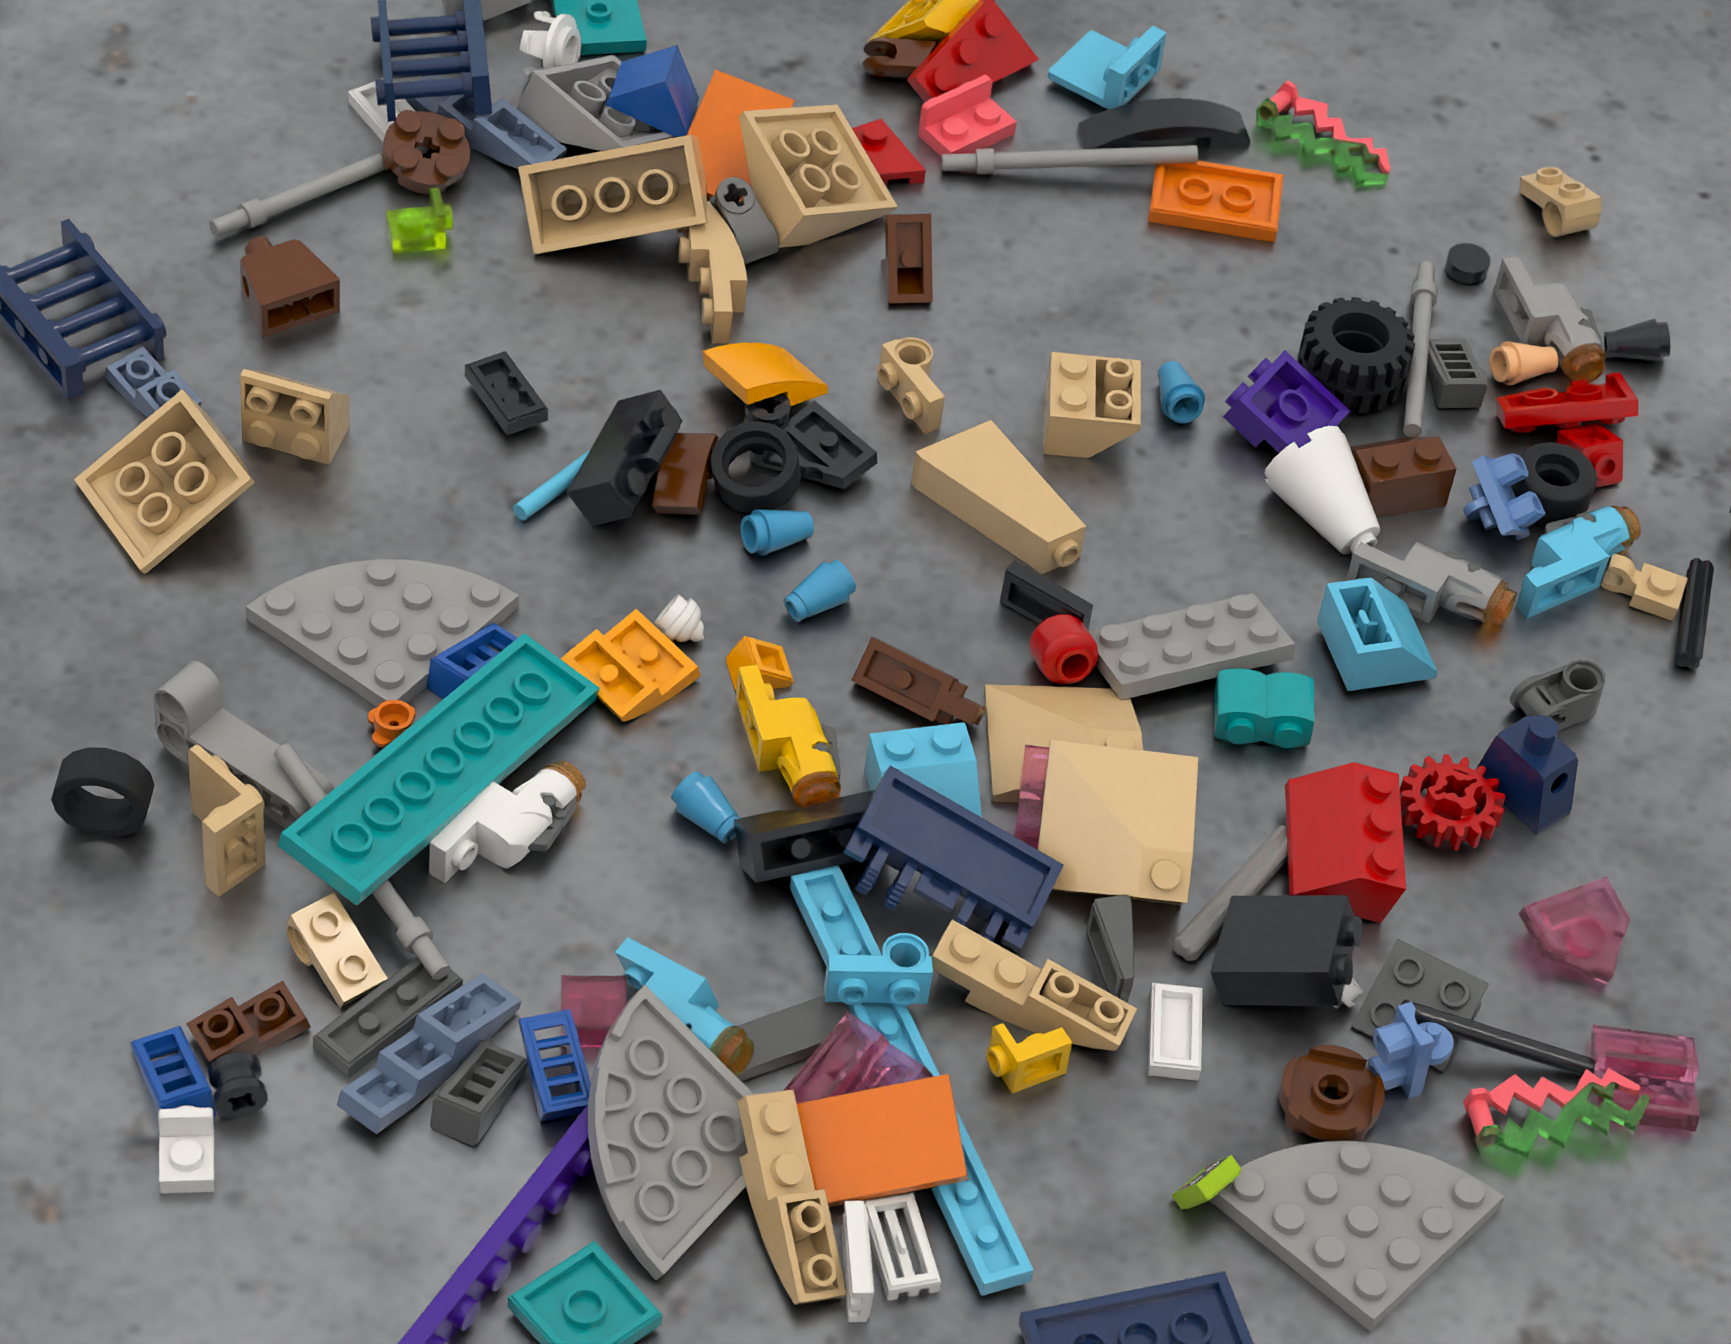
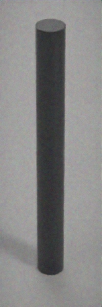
[1401,999,1595,1076]

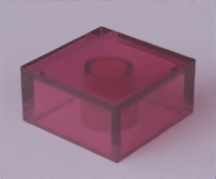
[560,975,627,1047]

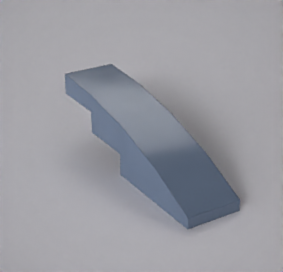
[405,75,567,169]
[337,973,522,1134]

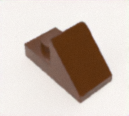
[881,214,933,303]

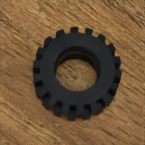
[1297,297,1415,413]

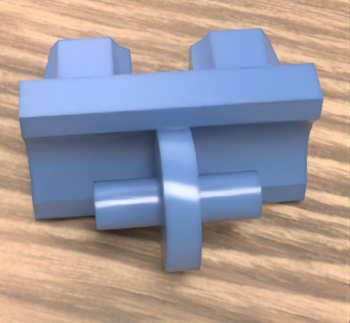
[1463,453,1545,540]
[1367,1001,1454,1099]

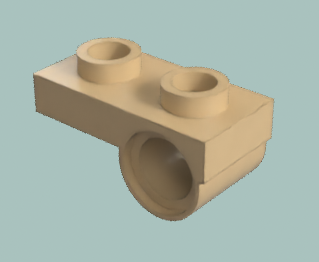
[1520,167,1602,237]
[877,337,945,434]
[286,892,388,1008]

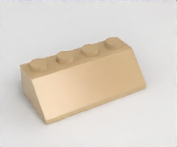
[518,135,708,254]

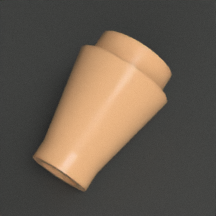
[1489,341,1558,385]

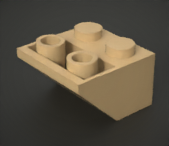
[1043,352,1141,458]
[240,369,349,465]

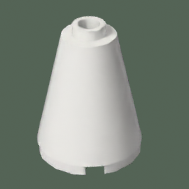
[1264,426,1381,555]

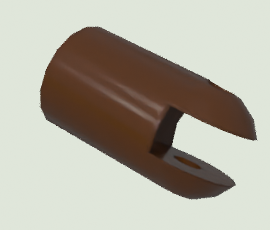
[862,37,936,79]

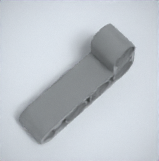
[154,661,334,829]

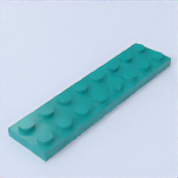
[277,633,600,906]

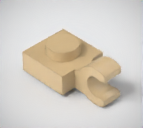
[1601,554,1688,621]

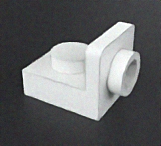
[158,1106,214,1194]

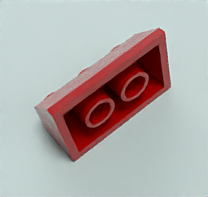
[1285,762,1406,923]

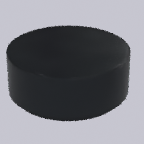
[1445,243,1491,284]

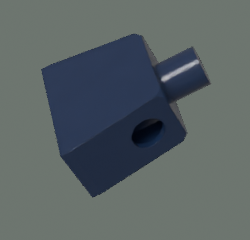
[1477,715,1578,835]

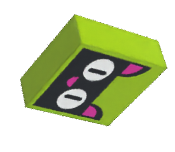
[1171,1155,1242,1210]

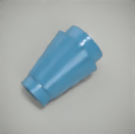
[1158,361,1205,423]
[741,509,814,556]
[783,560,856,622]
[671,771,739,844]

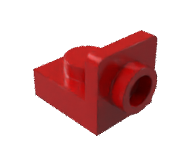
[1557,423,1623,487]

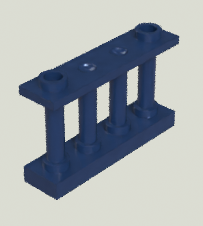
[370,0,492,122]
[0,219,167,400]

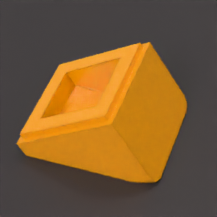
[726,636,794,691]

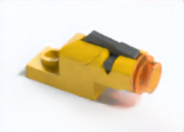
[736,664,841,807]

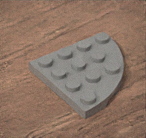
[246,559,519,707]
[588,985,754,1280]
[1209,1141,1504,1331]

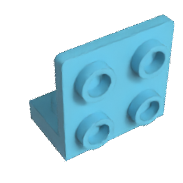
[1048,26,1167,109]

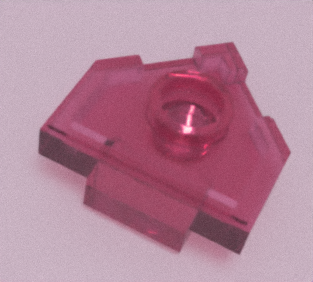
[1518,876,1630,984]

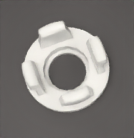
[519,11,581,78]

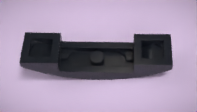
[1077,98,1251,149]

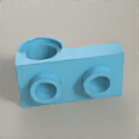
[824,933,933,1006]

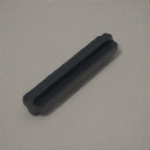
[1675,558,1714,670]

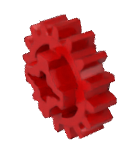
[1400,754,1505,850]

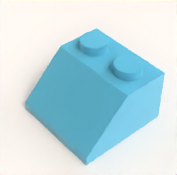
[864,722,982,818]

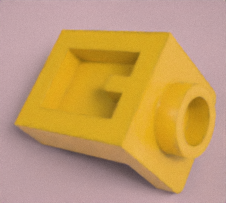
[986,1023,1072,1094]

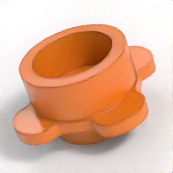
[368,700,416,748]

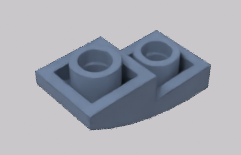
[105,347,202,417]

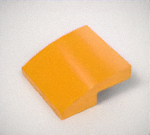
[702,343,828,406]
[560,609,701,722]

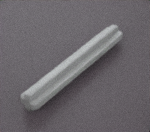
[1173,825,1288,961]

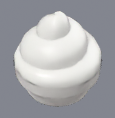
[654,594,704,642]

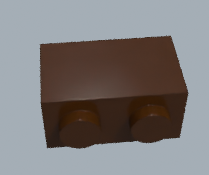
[1350,436,1457,518]

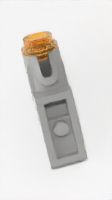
[1494,256,1605,383]
[1346,542,1517,626]

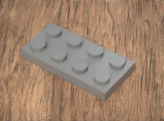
[1089,593,1295,700]

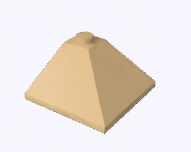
[739,105,898,248]
[74,389,255,574]
[984,684,1143,803]
[1038,740,1198,905]

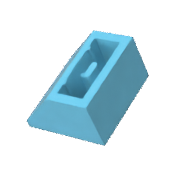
[1317,577,1438,691]

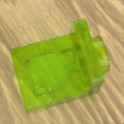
[386,188,453,253]

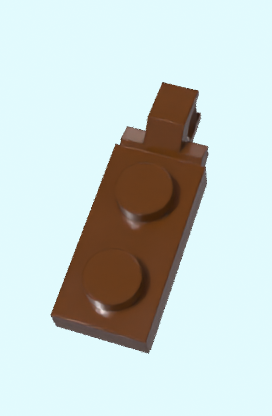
[851,637,987,726]

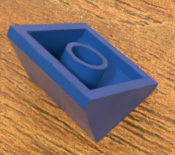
[606,45,699,137]

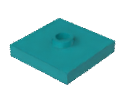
[551,0,647,55]
[507,1240,663,1344]

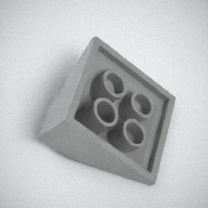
[516,55,693,151]

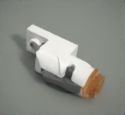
[429,760,586,883]

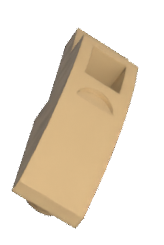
[676,200,748,344]
[932,920,1137,1051]
[737,1090,847,1305]

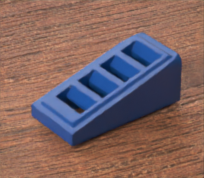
[427,623,517,699]
[518,1009,591,1122]
[130,1026,216,1119]

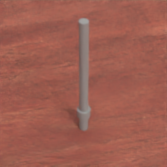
[941,145,1198,175]
[209,146,433,237]
[1404,261,1438,438]
[274,743,451,980]

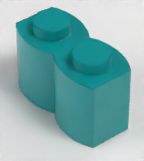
[1214,668,1315,748]

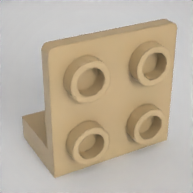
[188,744,266,897]

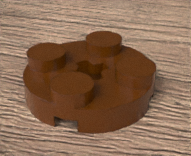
[381,110,470,194]
[1279,1045,1385,1142]

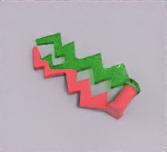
[1256,80,1390,186]
[1463,1068,1650,1158]

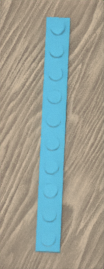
[790,865,1034,1296]

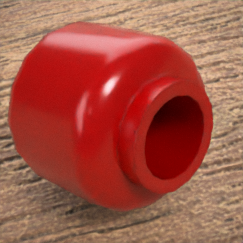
[1029,614,1099,685]

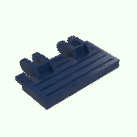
[843,765,1064,952]

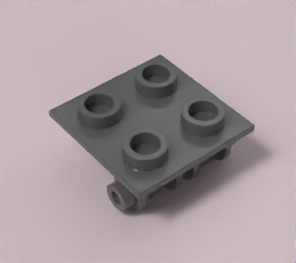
[1351,939,1489,1073]

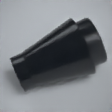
[1603,318,1670,362]

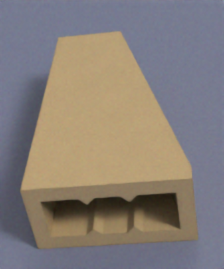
[911,420,1086,574]

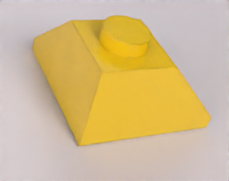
[867,0,979,48]

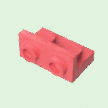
[918,75,1017,157]

